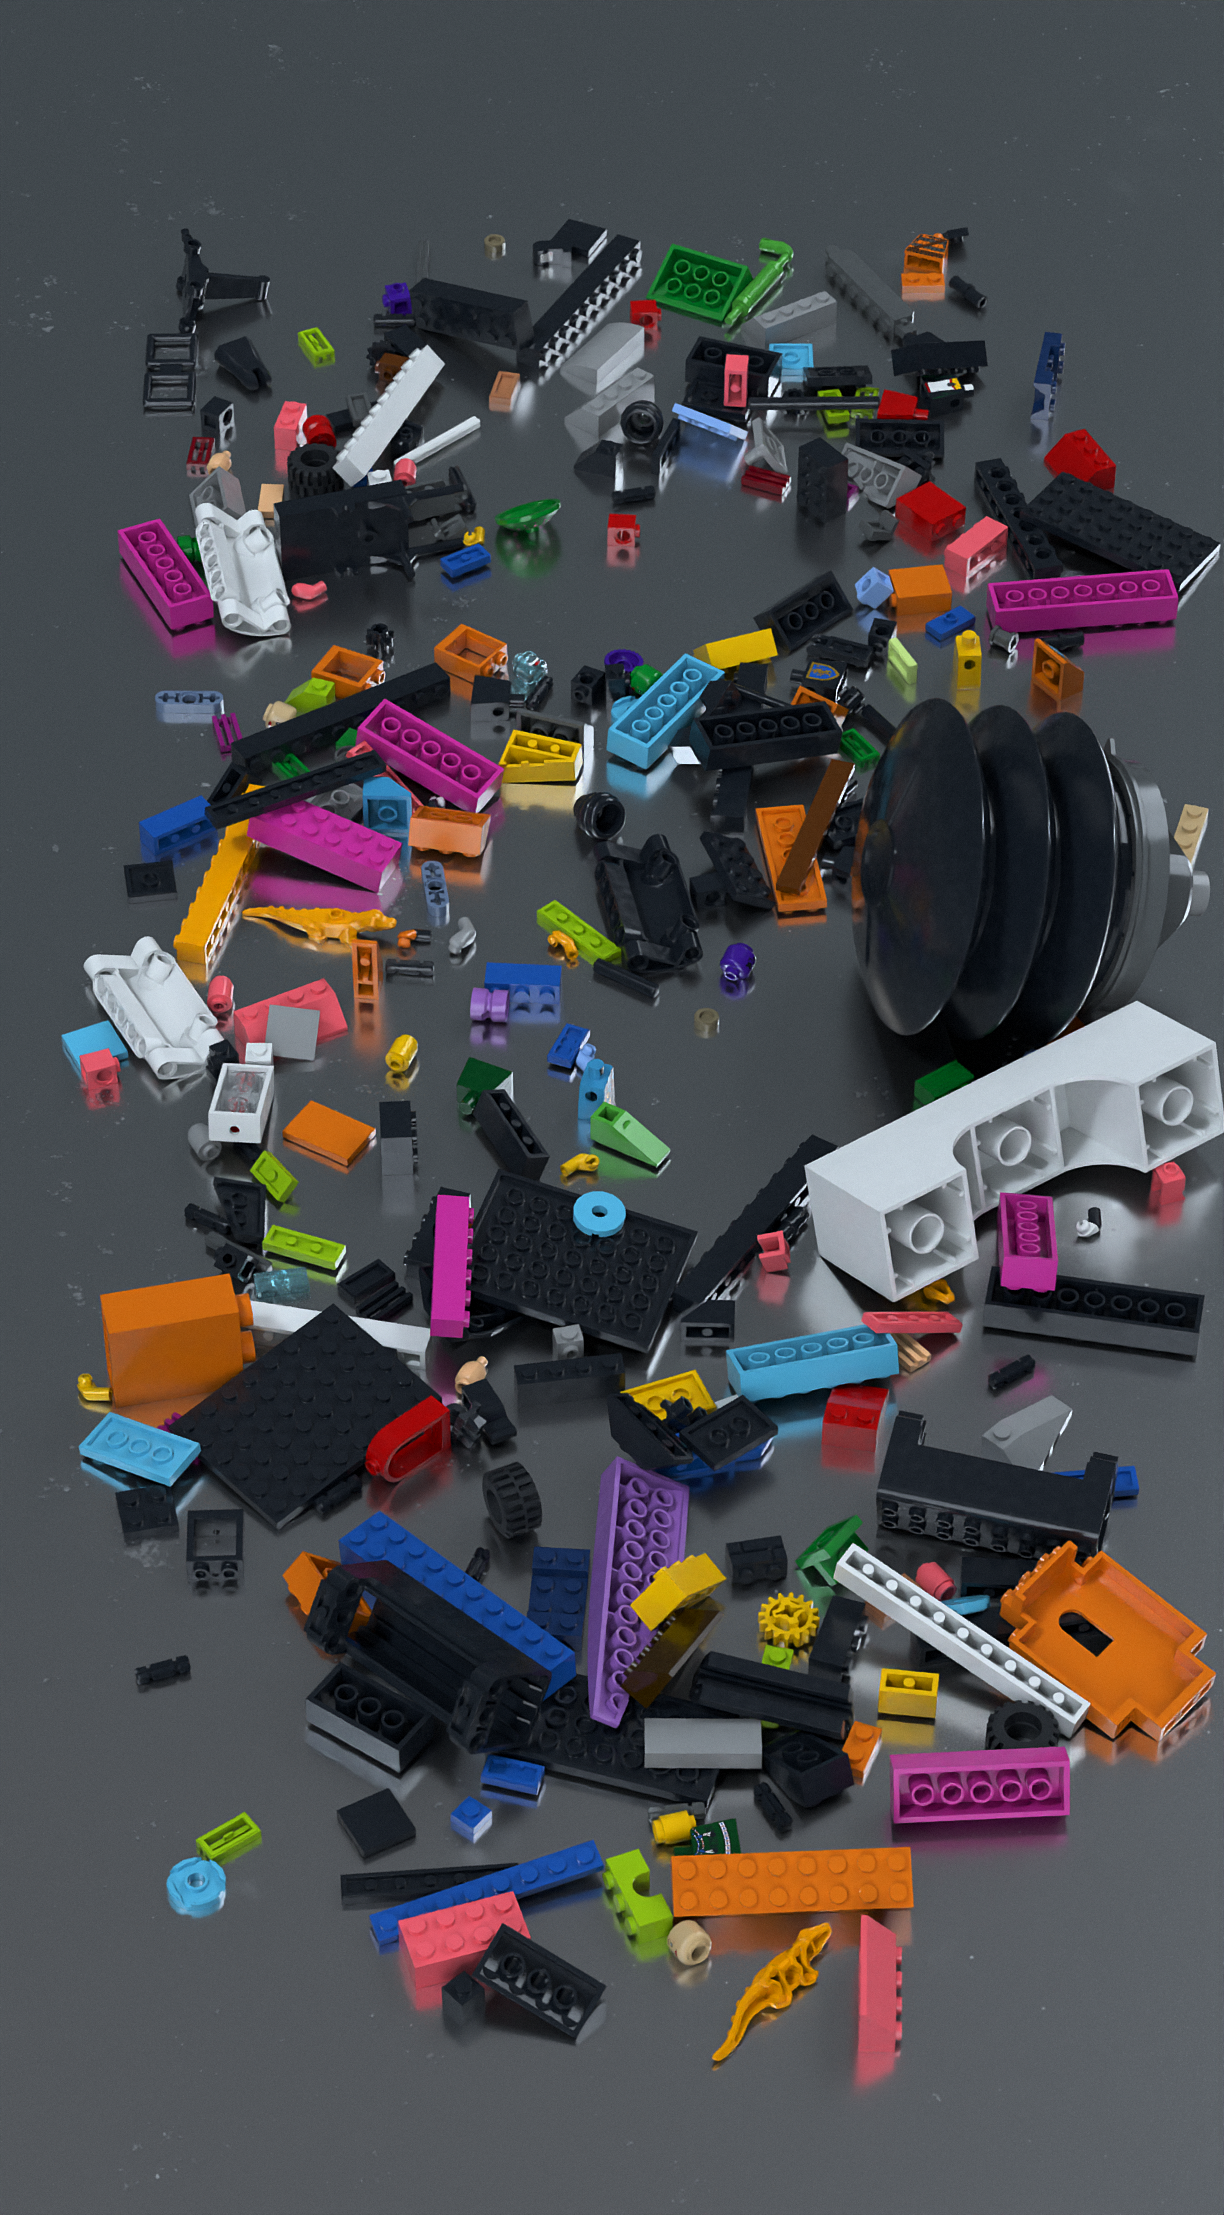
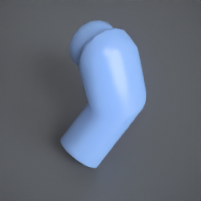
[576,1043,596,1072]

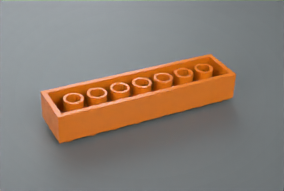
[670,1847,914,1919]

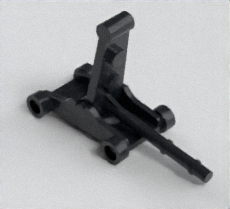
[176,228,270,333]

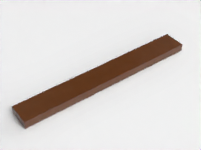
[776,759,855,895]

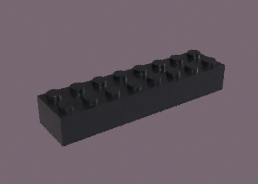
[983,1266,1205,1356]

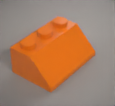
[408,805,491,857]
[282,1551,372,1633]

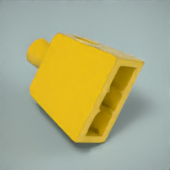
[953,630,982,689]

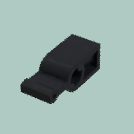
[461,1378,517,1445]

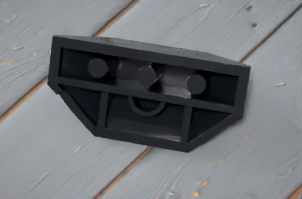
[606,1393,694,1471]

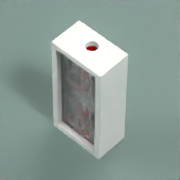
[208,1063,274,1143]

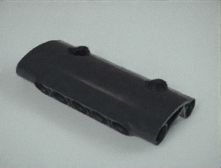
[593,834,703,973]

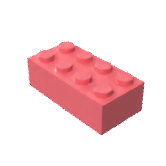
[398,1891,531,1989]

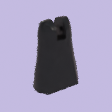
[214,336,272,391]

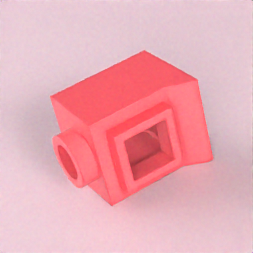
[1151,1161,1186,1205]
[757,1230,791,1273]

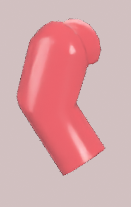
[291,581,327,600]

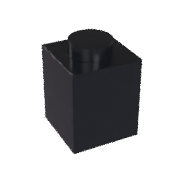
[442,1970,485,2027]

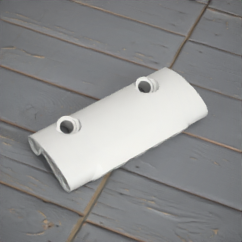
[195,503,291,636]
[84,936,224,1080]

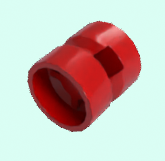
[302,414,337,447]

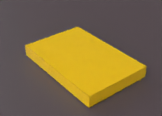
[620,1370,716,1420]

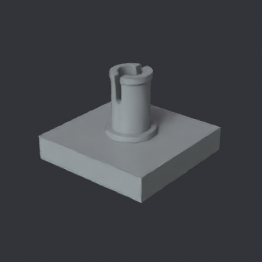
[743,417,787,474]

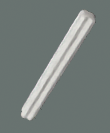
[393,416,480,469]

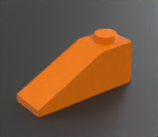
[351,939,383,1000]

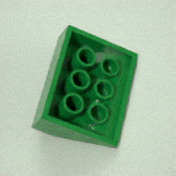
[646,244,753,323]

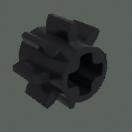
[366,623,394,652]
[837,685,866,714]

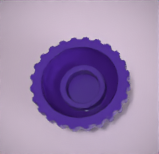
[604,649,644,677]

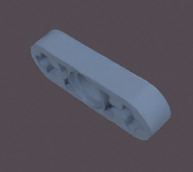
[155,691,224,714]
[421,861,449,917]

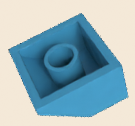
[363,777,412,833]

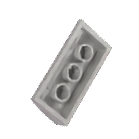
[560,322,644,384]
[306,783,363,821]
[644,1718,762,1768]

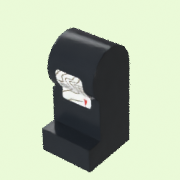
[532,240,572,268]

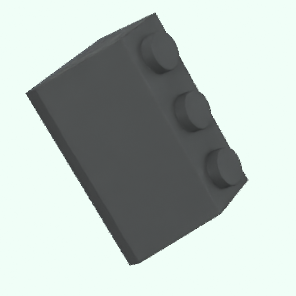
[516,708,594,763]

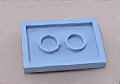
[672,403,748,441]

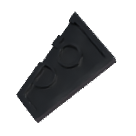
[213,1176,266,1245]

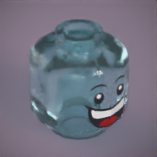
[512,651,548,686]

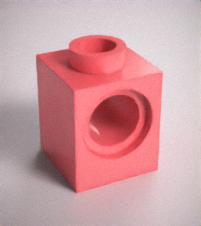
[79,1048,121,1091]

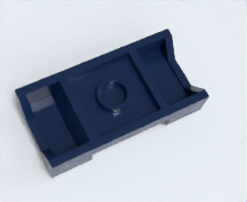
[1031,332,1066,421]
[527,1546,590,1651]

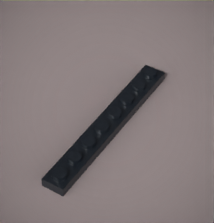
[205,750,387,830]

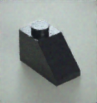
[574,440,623,478]
[207,762,264,805]
[680,1300,735,1342]

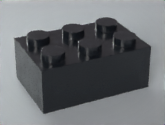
[796,437,849,523]

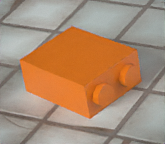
[888,564,952,616]

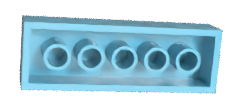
[607,653,725,770]
[726,1324,899,1403]

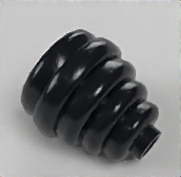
[620,400,664,445]
[573,792,626,839]

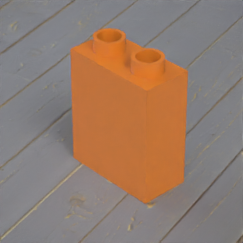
[100,1273,256,1408]

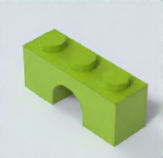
[602,1848,673,1945]

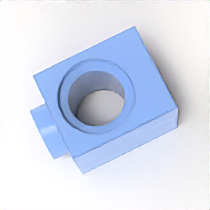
[855,567,894,609]

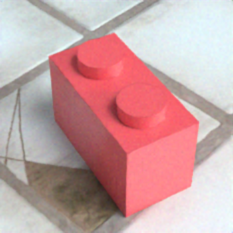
[724,354,749,407]
[274,401,307,451]

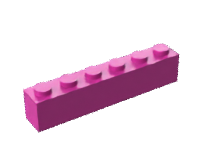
[430,1195,474,1338]

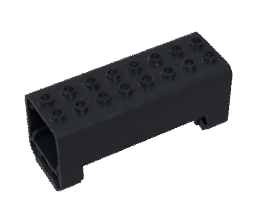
[876,1410,1119,1566]
[303,1560,552,1755]

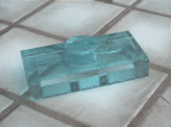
[253,1267,310,1299]

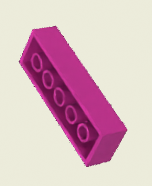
[118,518,214,630]
[355,699,504,813]
[247,800,402,893]
[997,1192,1058,1292]
[890,1746,1070,1823]

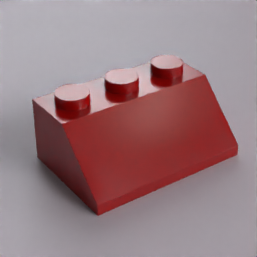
[1044,429,1116,490]

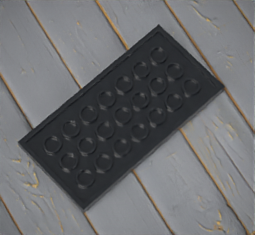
[1019,471,1221,591]
[485,1673,740,1808]

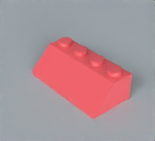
[233,978,348,1058]
[858,1915,902,2052]

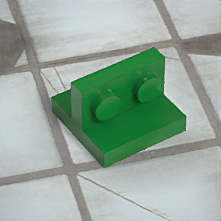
[795,1514,869,1586]

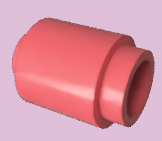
[393,458,417,486]
[207,976,234,1013]
[916,1562,957,1602]

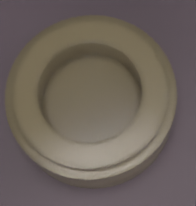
[484,234,505,253]
[694,1008,719,1032]

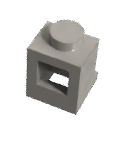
[553,1324,584,1360]

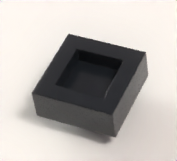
[942,227,969,245]

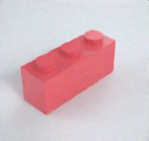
[944,516,1008,577]

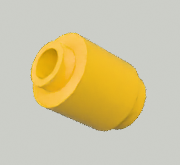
[385,1034,418,1072]
[652,1810,697,1845]

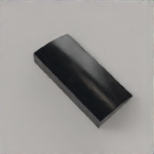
[855,418,944,458]
[471,1923,607,2039]

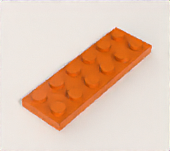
[755,804,827,912]

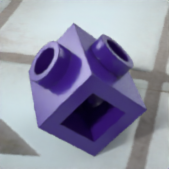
[382,282,412,316]

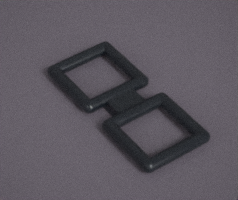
[142,333,199,407]

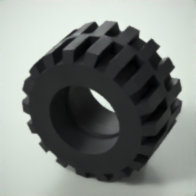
[287,443,344,497]
[482,1462,542,1539]
[985,1700,1059,1750]

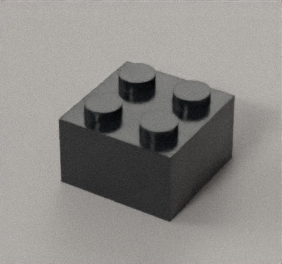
[379,1101,418,1175]

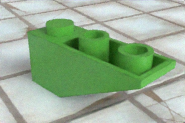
[590,1102,670,1167]

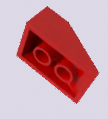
[821,1383,889,1453]

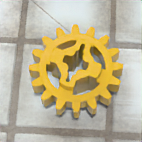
[758,1592,820,1648]

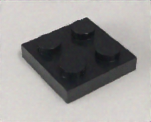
[115,1484,179,1541]

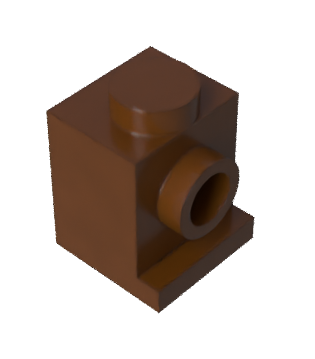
[375,353,409,383]

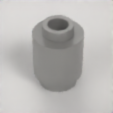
[188,1123,222,1161]

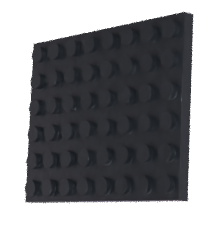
[466,1169,698,1353]
[169,1303,442,1530]

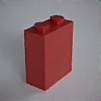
[895,482,966,542]

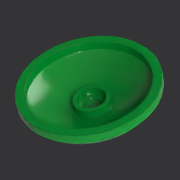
[495,499,561,533]

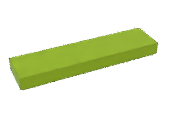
[537,900,621,962]

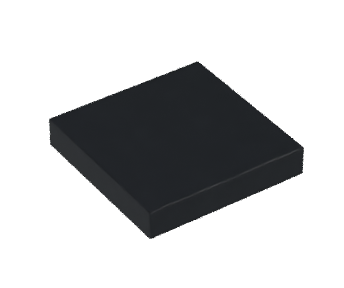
[551,219,607,257]
[124,860,178,904]
[337,1788,416,1858]

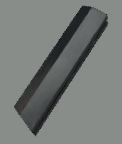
[688,1651,855,1740]

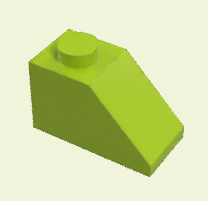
[284,678,336,713]

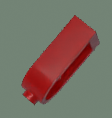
[365,1395,451,1483]

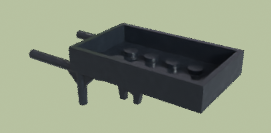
[273,480,465,581]

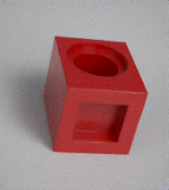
[630,300,661,331]
[607,514,640,547]

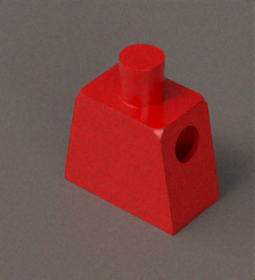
[877,389,929,420]

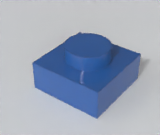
[450,1796,492,1836]

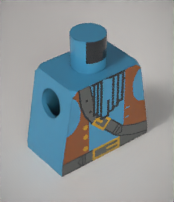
[578,1059,615,1121]

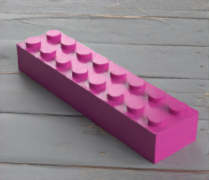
[986,569,1178,633]

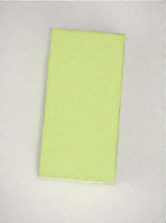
[888,637,918,685]

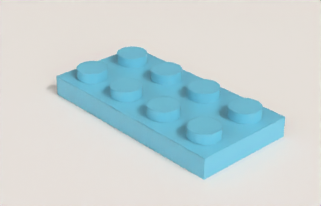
[79,1412,201,1487]

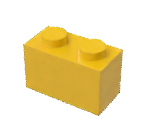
[878,1668,939,1718]

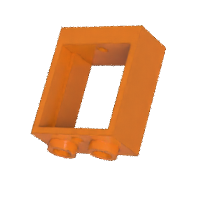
[434,624,508,683]
[311,645,385,699]

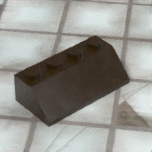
[620,1608,724,1709]

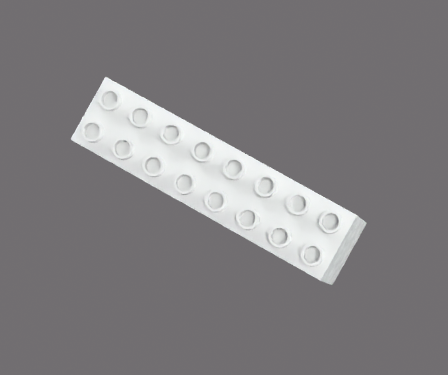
[804,1001,1224,1302]

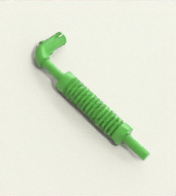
[725,237,794,325]

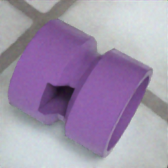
[470,988,510,1023]

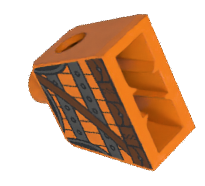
[904,233,949,274]

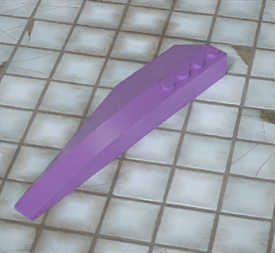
[588,1456,690,1728]

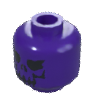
[720,943,756,981]

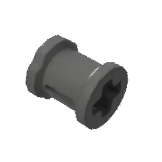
[988,625,1019,653]

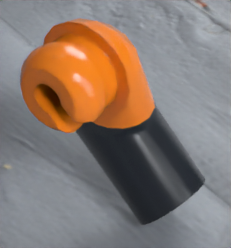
[397,929,432,948]

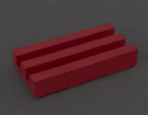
[186,437,215,471]
[741,465,791,495]

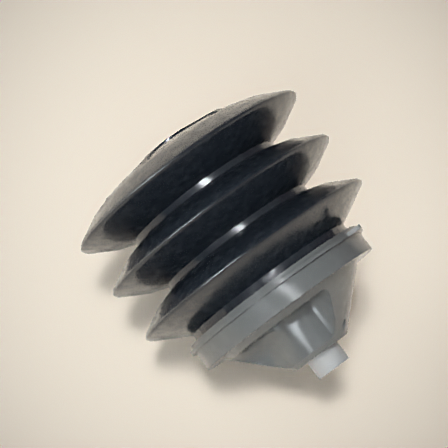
[850,698,1210,1046]

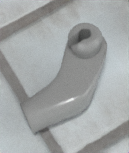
[448,917,476,954]

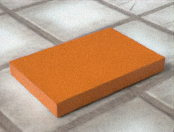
[282,1100,376,1166]

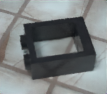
[186,1509,245,1580]

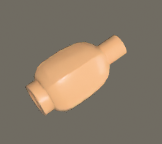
[207,451,232,475]
[455,1356,488,1394]

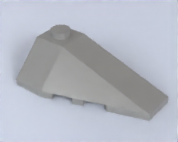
[841,442,922,509]
[981,1395,1072,1470]

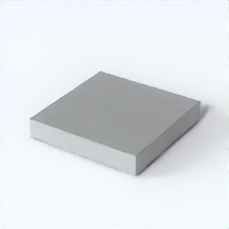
[265,1005,320,1062]

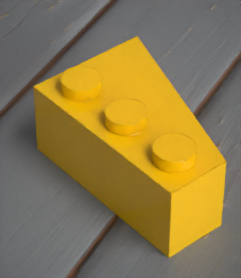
[498,729,583,783]
[630,1553,726,1631]

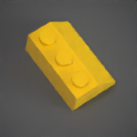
[693,628,778,674]

